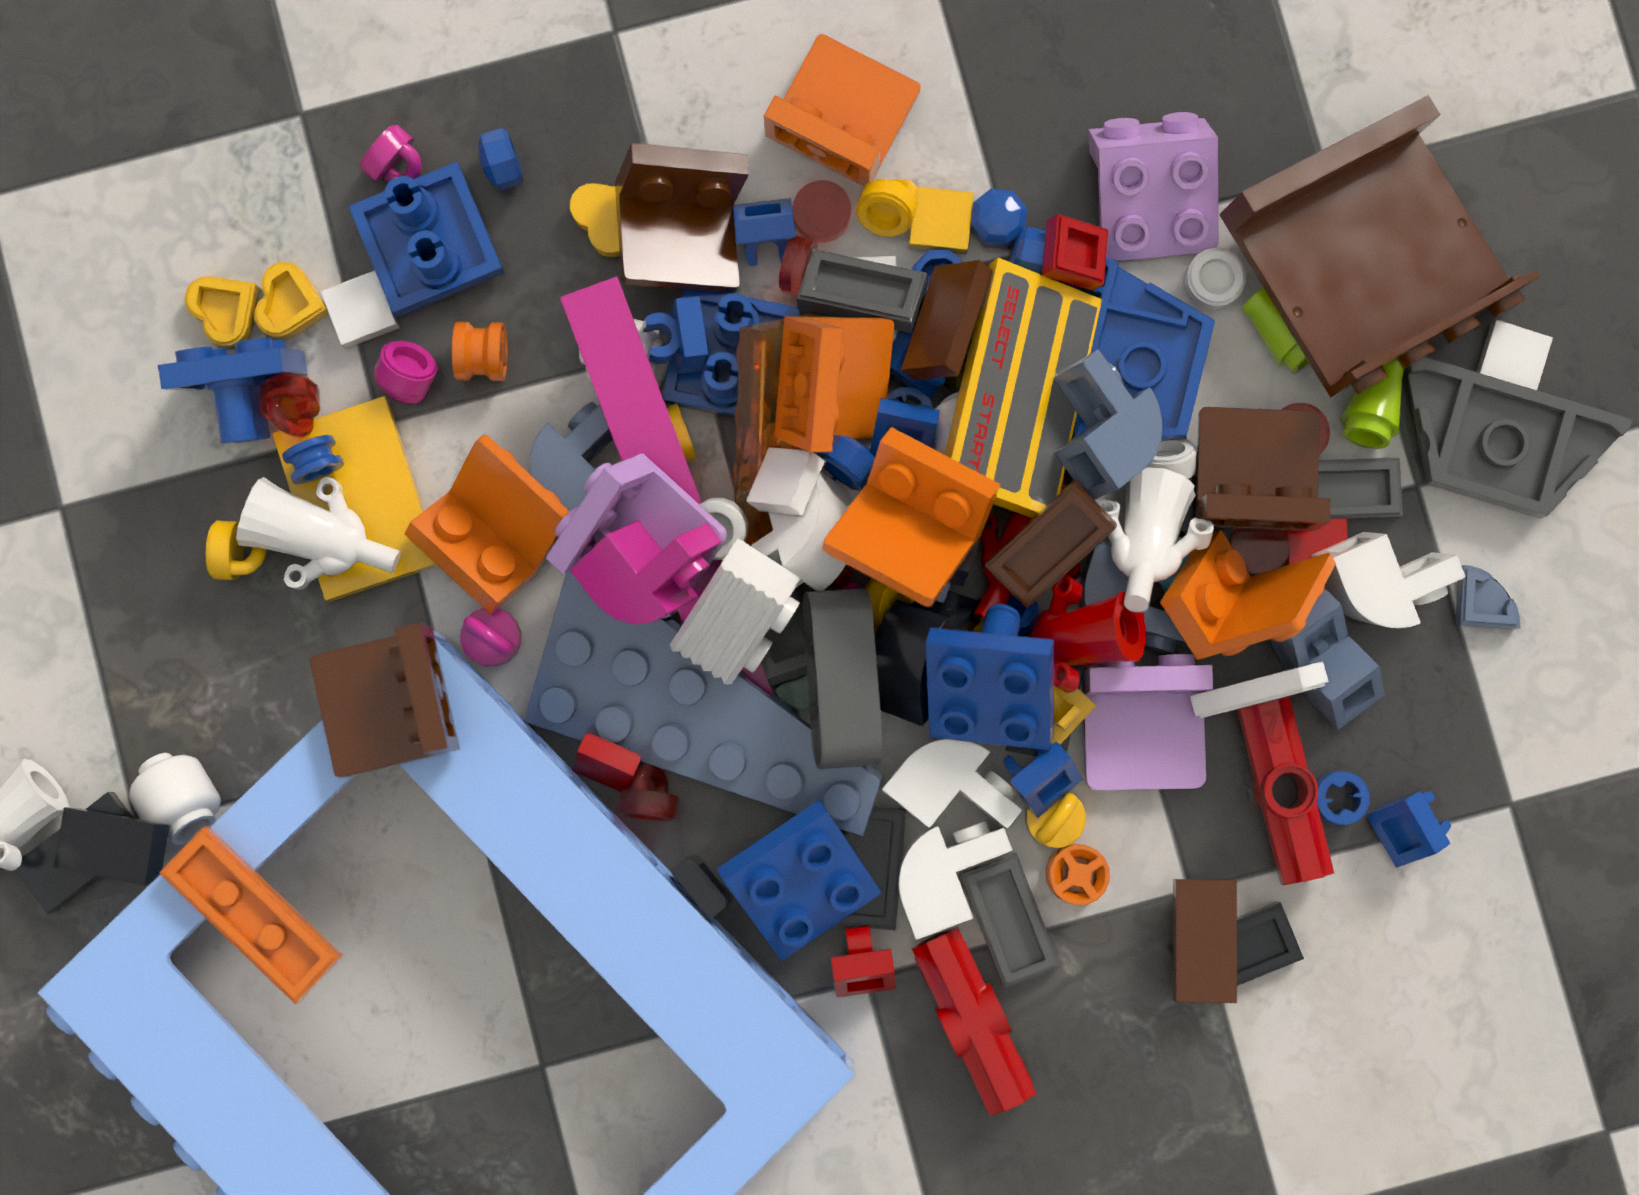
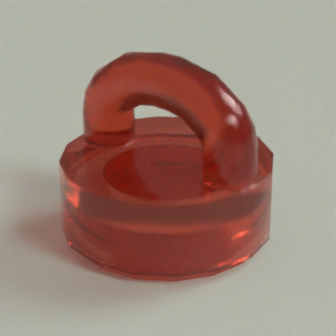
[259,374,321,438]
[617,764,679,822]

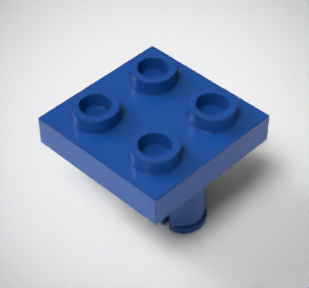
[348,161,505,318]
[662,290,801,424]
[157,338,308,444]
[925,604,1054,751]
[717,800,882,961]

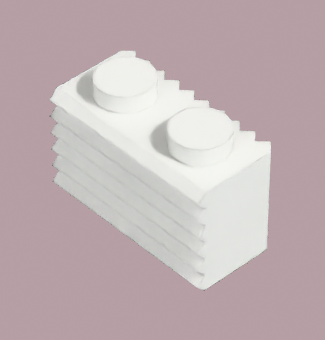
[670,538,800,684]

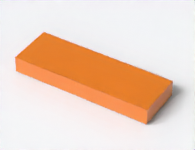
[159,826,343,1004]

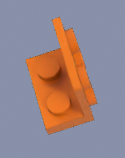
[764,34,921,187]
[774,317,894,452]
[822,427,1001,607]
[404,434,570,615]
[1160,529,1336,660]

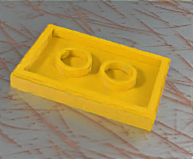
[272,396,438,602]

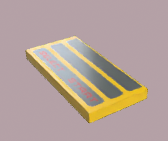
[944,257,1102,518]

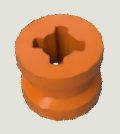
[452,322,508,382]
[1046,844,1110,905]

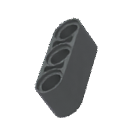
[802,588,883,769]

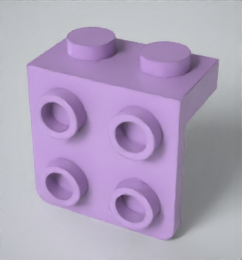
[1088,112,1219,261]
[546,453,727,618]
[1082,654,1213,791]

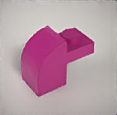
[570,520,722,624]

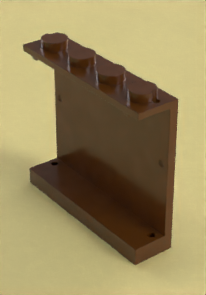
[1219,95,1540,398]

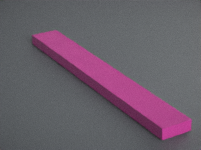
[560,276,774,696]

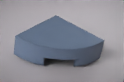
[1455,565,1520,630]

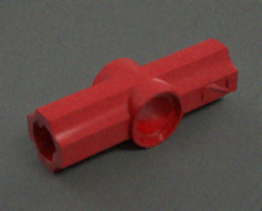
[1237,697,1335,885]
[911,926,1037,1116]

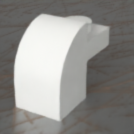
[751,471,851,591]
[1311,532,1465,628]
[881,739,1022,829]
[898,820,1013,940]

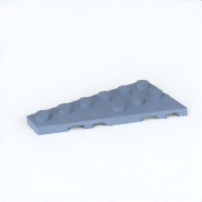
[524,571,884,836]

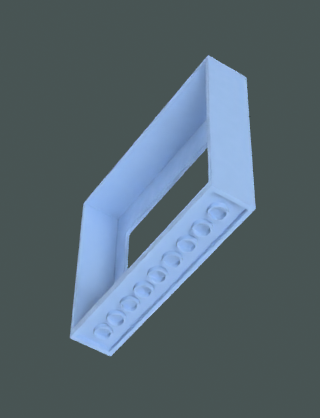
[38,630,855,1195]

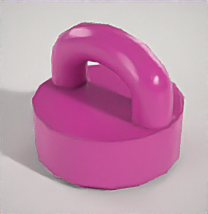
[360,124,422,183]
[374,341,438,404]
[460,608,522,667]

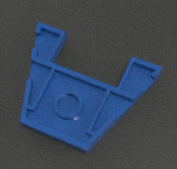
[1050,256,1215,441]

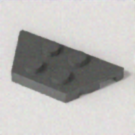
[1405,357,1633,519]

